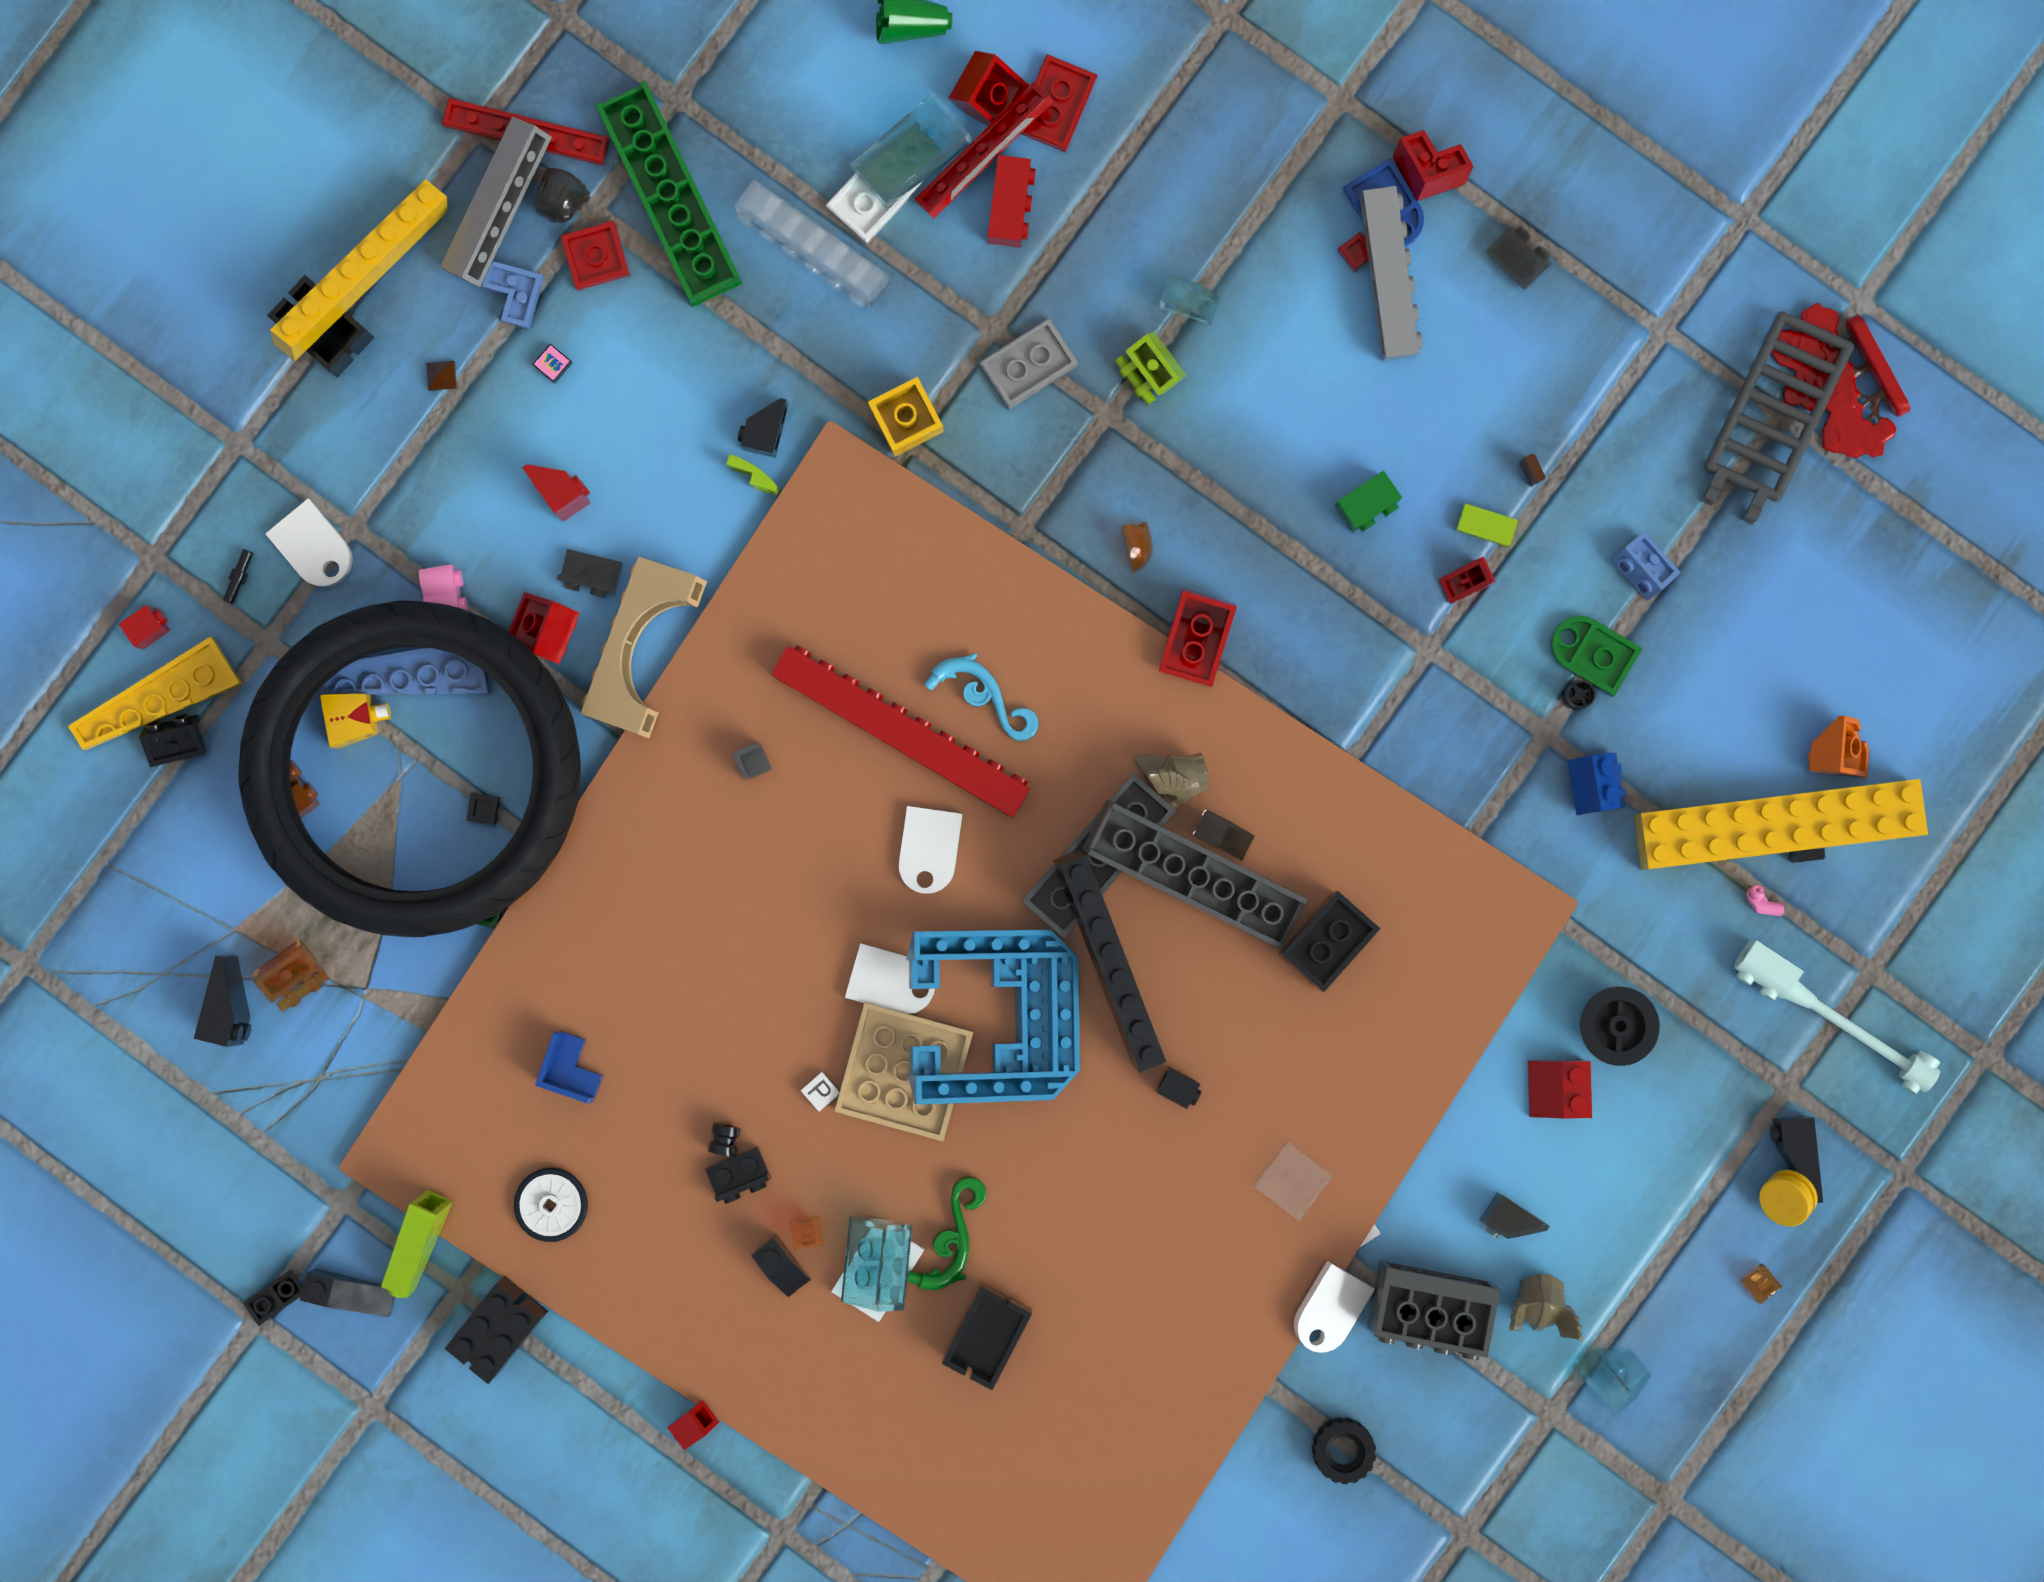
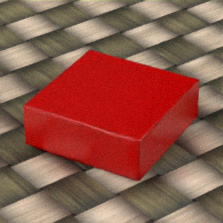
[1337,232,1368,272]

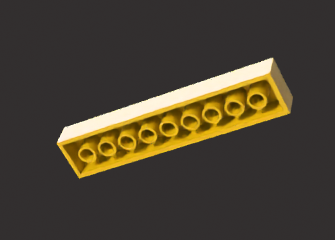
[1634,779,1928,870]

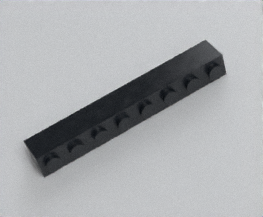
[1053,850,1166,1073]

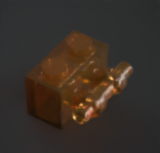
[253,939,330,1012]

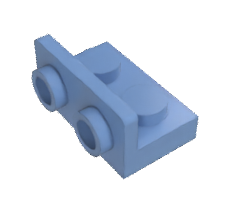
[1611,531,1681,600]

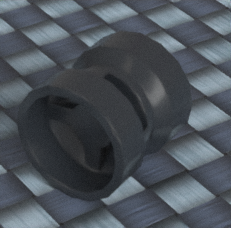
[1562,680,1596,710]
[708,1123,741,1157]

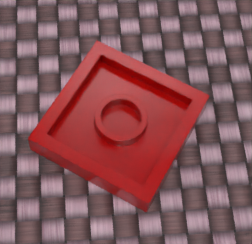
[561,220,630,291]

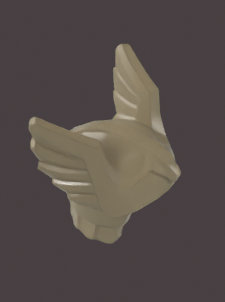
[1134,753,1209,808]
[1509,1274,1583,1341]

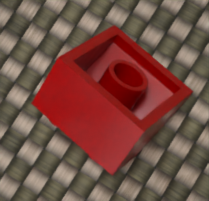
[948,51,1029,126]
[522,464,591,522]
[508,592,580,664]
[1528,1059,1592,1119]

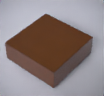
[1519,454,1545,487]

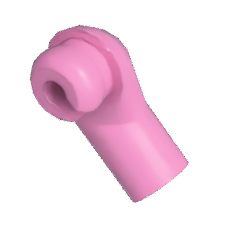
[1746,885,1784,917]

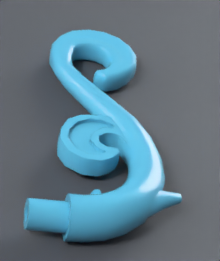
[924,653,1039,741]

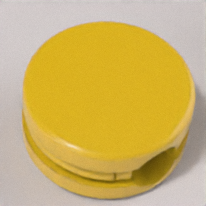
[1759,1170,1817,1227]

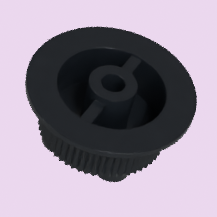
[1580,986,1660,1066]

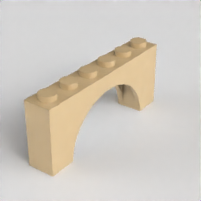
[580,556,707,739]

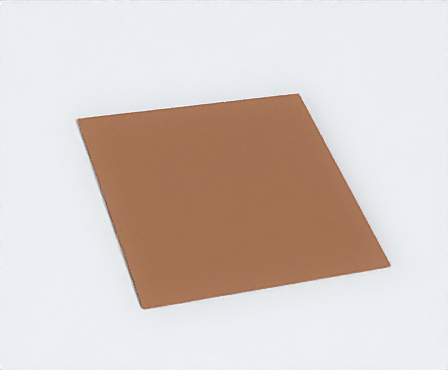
[340,421,1577,1582]

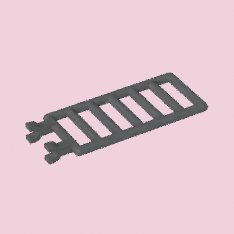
[1701,311,1854,524]

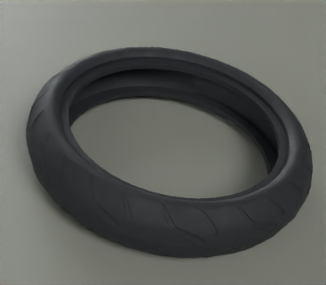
[238,600,581,937]

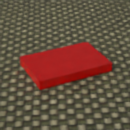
[1021,54,1098,153]

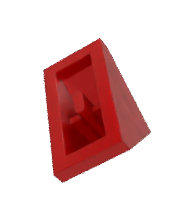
[1439,556,1496,604]

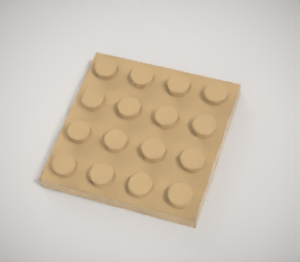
[834,1002,973,1142]

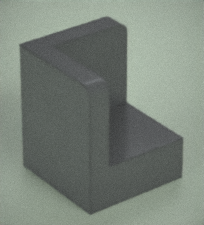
[732,742,772,781]

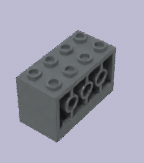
[1368,1261,1500,1360]

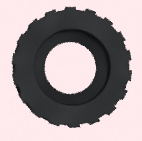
[1312,1417,1376,1484]

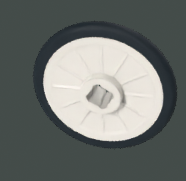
[514,1168,588,1242]

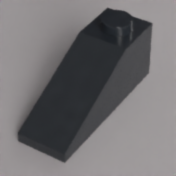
[1770,1115,1823,1203]
[300,1268,395,1317]

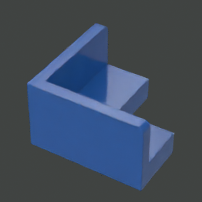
[535,1030,603,1104]

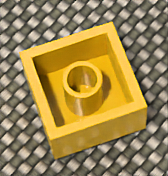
[868,377,944,457]

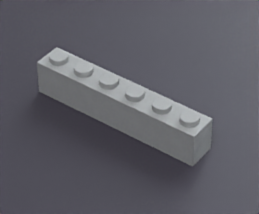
[440,117,552,287]
[1359,186,1422,361]

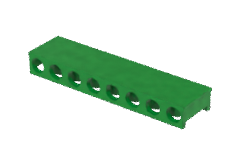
[595,81,743,307]

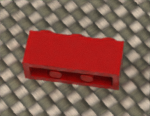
[988,155,1036,248]

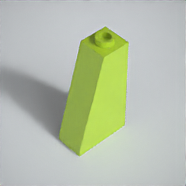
[381,1190,453,1299]

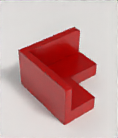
[1393,130,1474,201]

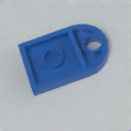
[1343,158,1424,247]

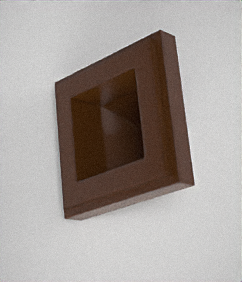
[426,361,457,391]

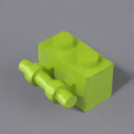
[1115,331,1187,406]

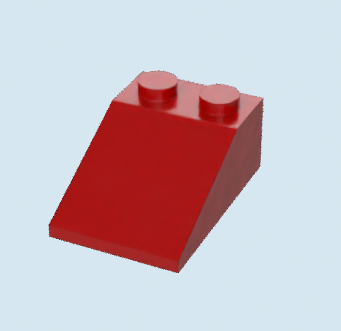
[1158,588,1237,687]

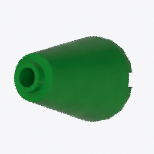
[876,0,952,44]

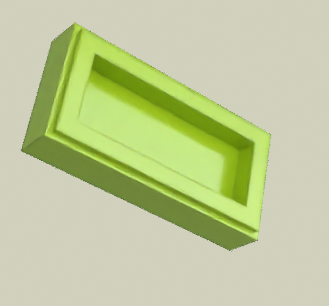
[1455,503,1518,548]

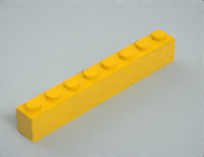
[270,179,448,361]

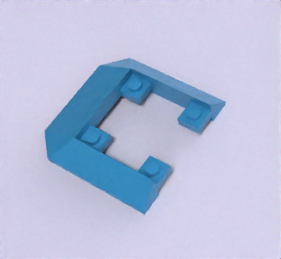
[906,930,1080,1105]

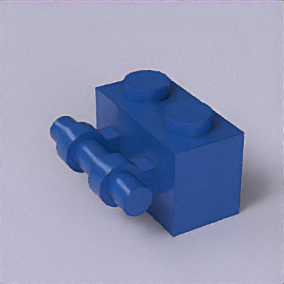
[1567,752,1626,815]

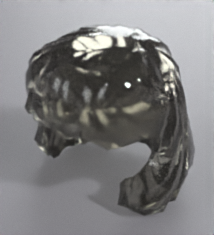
[535,168,591,223]

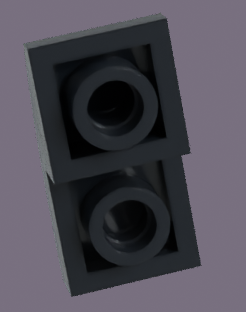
[243,1269,303,1326]

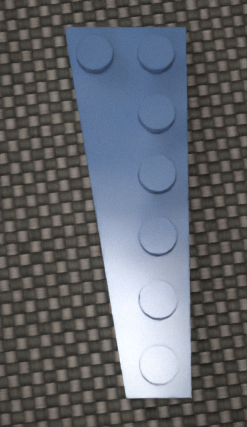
[317,648,490,696]

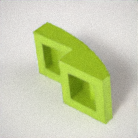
[726,454,780,496]

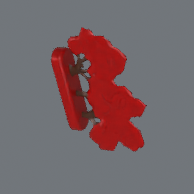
[1771,303,1911,458]

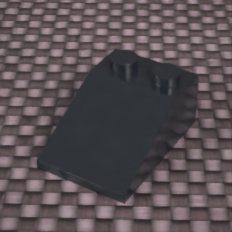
[194,955,251,1047]

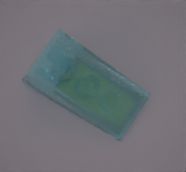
[849,91,973,208]

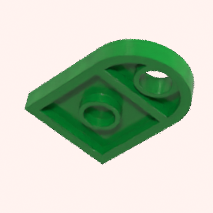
[1551,616,1643,697]

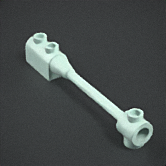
[1734,940,1940,1094]

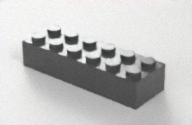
[1022,773,1176,938]

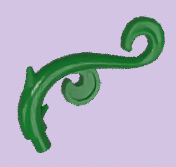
[905,1177,987,1291]

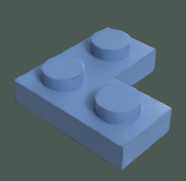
[482,261,545,330]

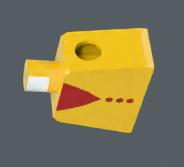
[320,694,391,749]

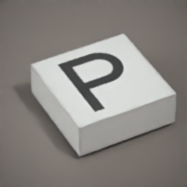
[801,1071,840,1112]

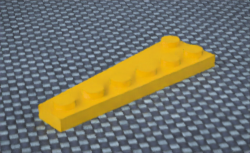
[68,636,243,750]

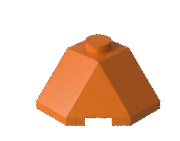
[1808,716,1869,778]

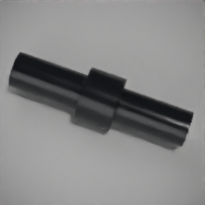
[223,549,254,604]

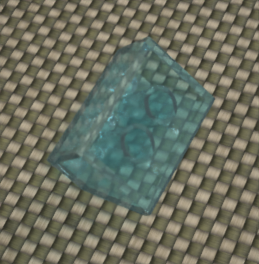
[841,1217,912,1311]

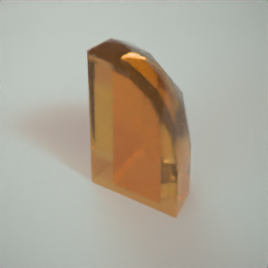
[1121,522,1153,573]

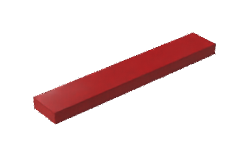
[442,98,610,166]

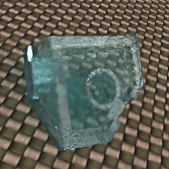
[1571,1348,1651,1416]

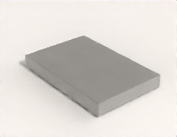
[979,318,1079,410]

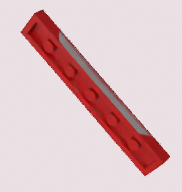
[914,82,1053,219]

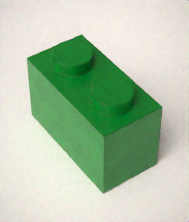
[1334,470,1402,532]

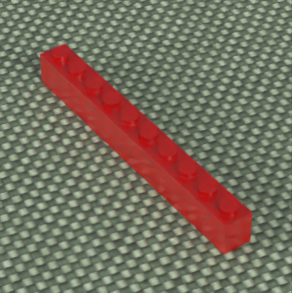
[771,645,1030,819]

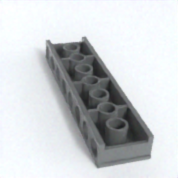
[1081,799,1308,950]

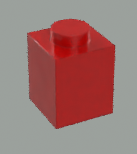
[118,605,171,650]
[667,1400,719,1450]

